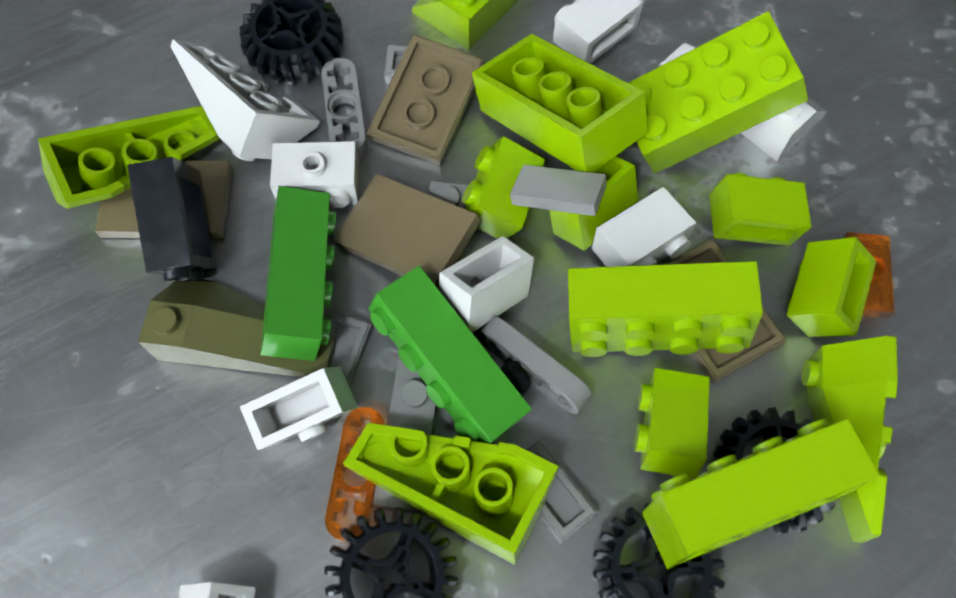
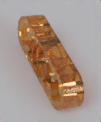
[325,407,385,544]

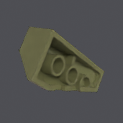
[138,280,335,377]

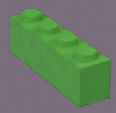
[260,186,336,361]
[368,265,532,444]

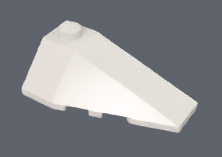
[659,43,827,162]

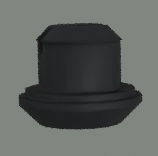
[501,361,531,396]

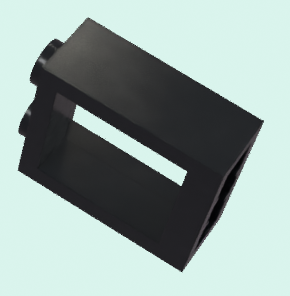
[127,157,217,282]

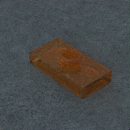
[843,232,895,318]

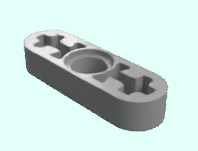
[321,58,367,160]
[478,317,592,414]

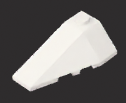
[171,39,320,161]

